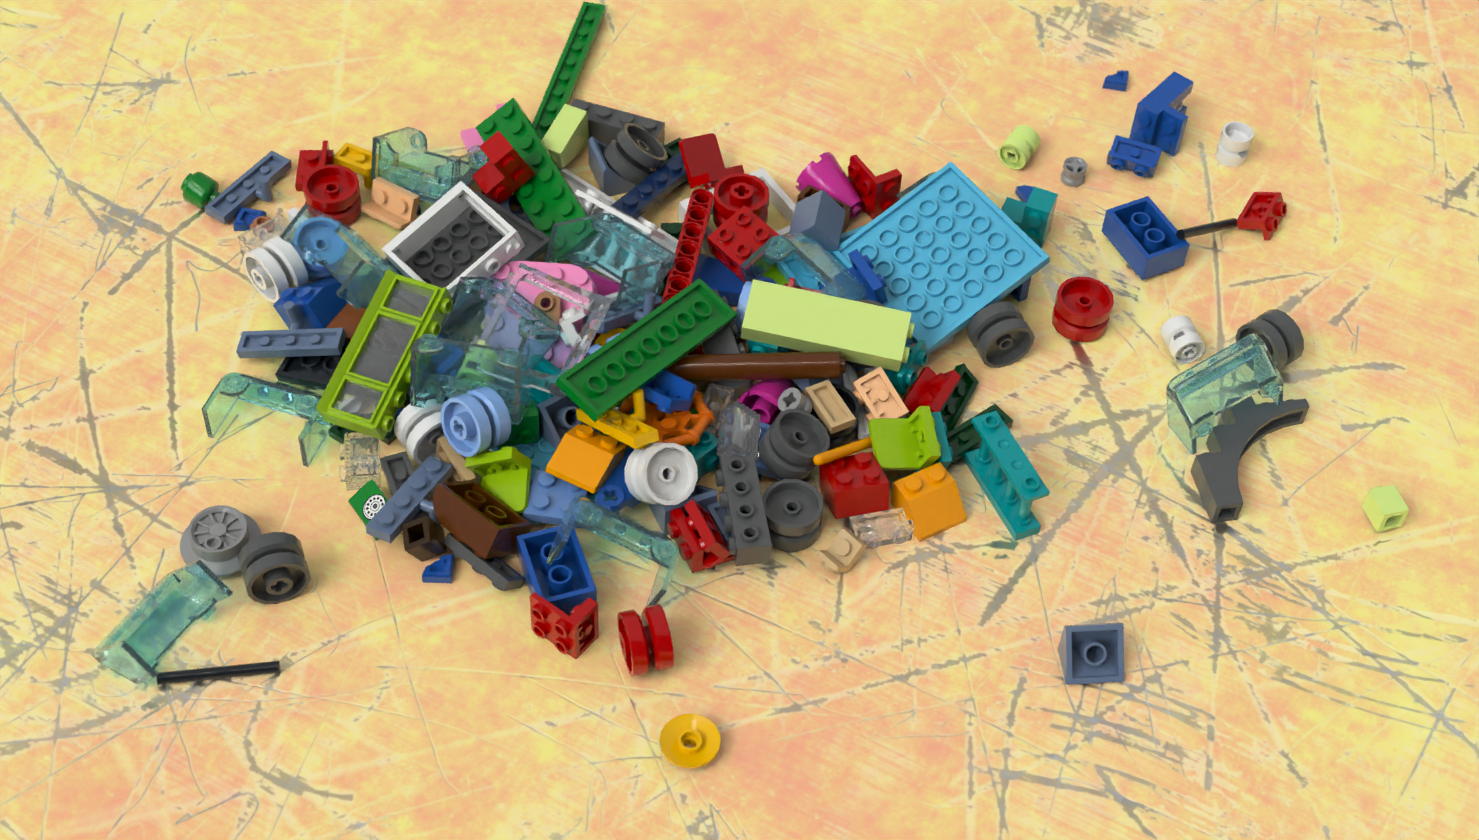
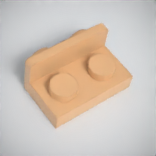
[361,177,420,229]
[853,366,909,422]

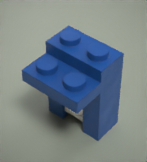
[1129,71,1194,157]

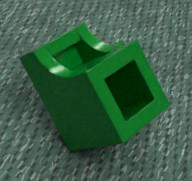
[498,399,539,447]

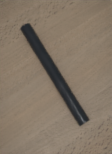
[1176,218,1237,240]
[156,661,280,685]

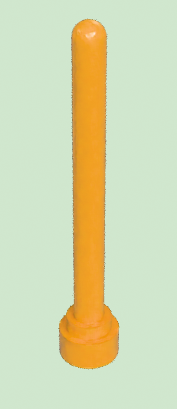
[813,436,872,465]

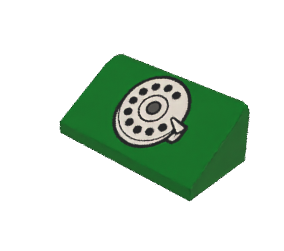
[348,479,388,540]

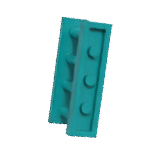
[963,411,1050,541]

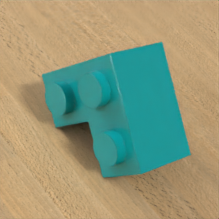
[1001,186,1058,248]

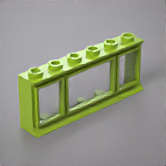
[316,269,453,440]

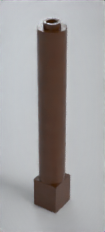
[667,351,845,382]

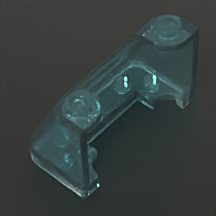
[371,127,489,203]
[440,277,562,390]
[410,334,531,425]

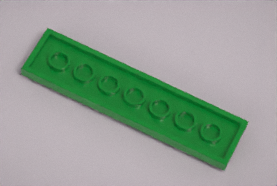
[475,97,598,263]
[555,278,737,422]

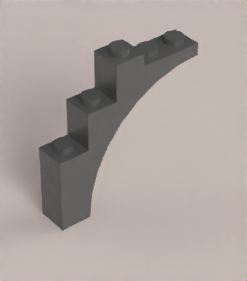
[1190,396,1310,523]

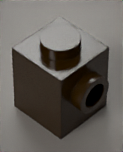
[401,516,447,562]

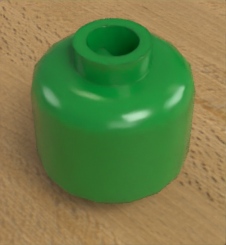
[181,171,220,209]

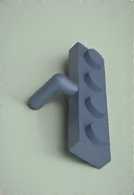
[204,151,292,224]
[583,292,663,334]
[236,301,347,359]
[366,456,453,544]

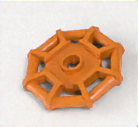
[618,390,715,447]

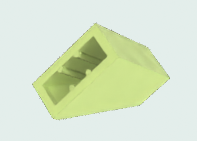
[542,104,589,169]

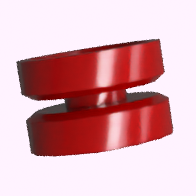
[303,165,362,227]
[713,173,769,228]
[1052,276,1114,342]
[617,604,674,677]

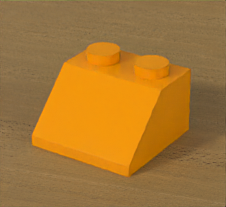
[545,424,627,494]
[890,462,967,542]

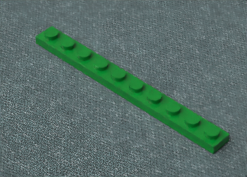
[532,1,606,140]

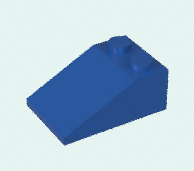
[273,274,368,330]

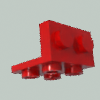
[678,133,744,189]
[848,154,902,220]
[667,507,735,573]

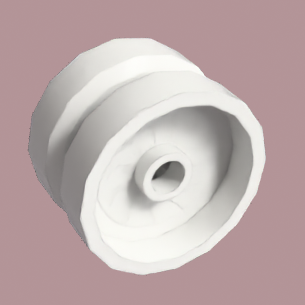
[243,235,308,303]
[394,395,445,465]
[624,442,698,505]

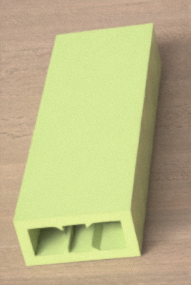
[741,279,915,372]

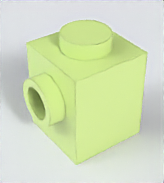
[1362,484,1409,532]

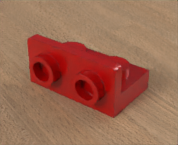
[295,140,334,191]
[1236,192,1287,240]
[902,366,961,415]
[684,499,729,569]

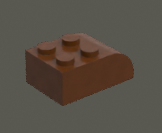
[433,480,533,559]

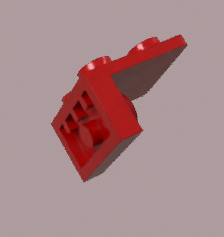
[707,206,779,283]
[529,592,599,659]

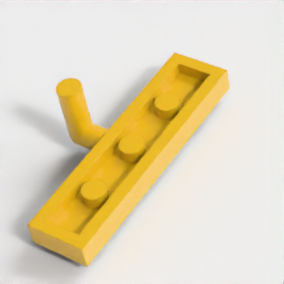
[333,142,432,196]
[576,389,659,449]

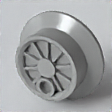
[180,505,262,577]

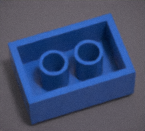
[1101,196,1190,280]
[517,523,597,615]

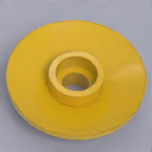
[660,714,721,768]

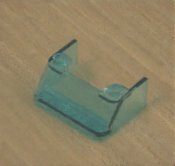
[280,203,402,310]
[545,213,676,309]
[741,233,868,301]
[1166,333,1284,455]
[202,372,339,467]
[546,495,679,607]
[91,559,233,684]

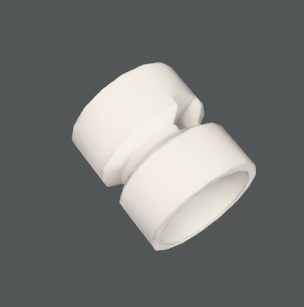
[1215,121,1254,167]
[1160,315,1206,365]

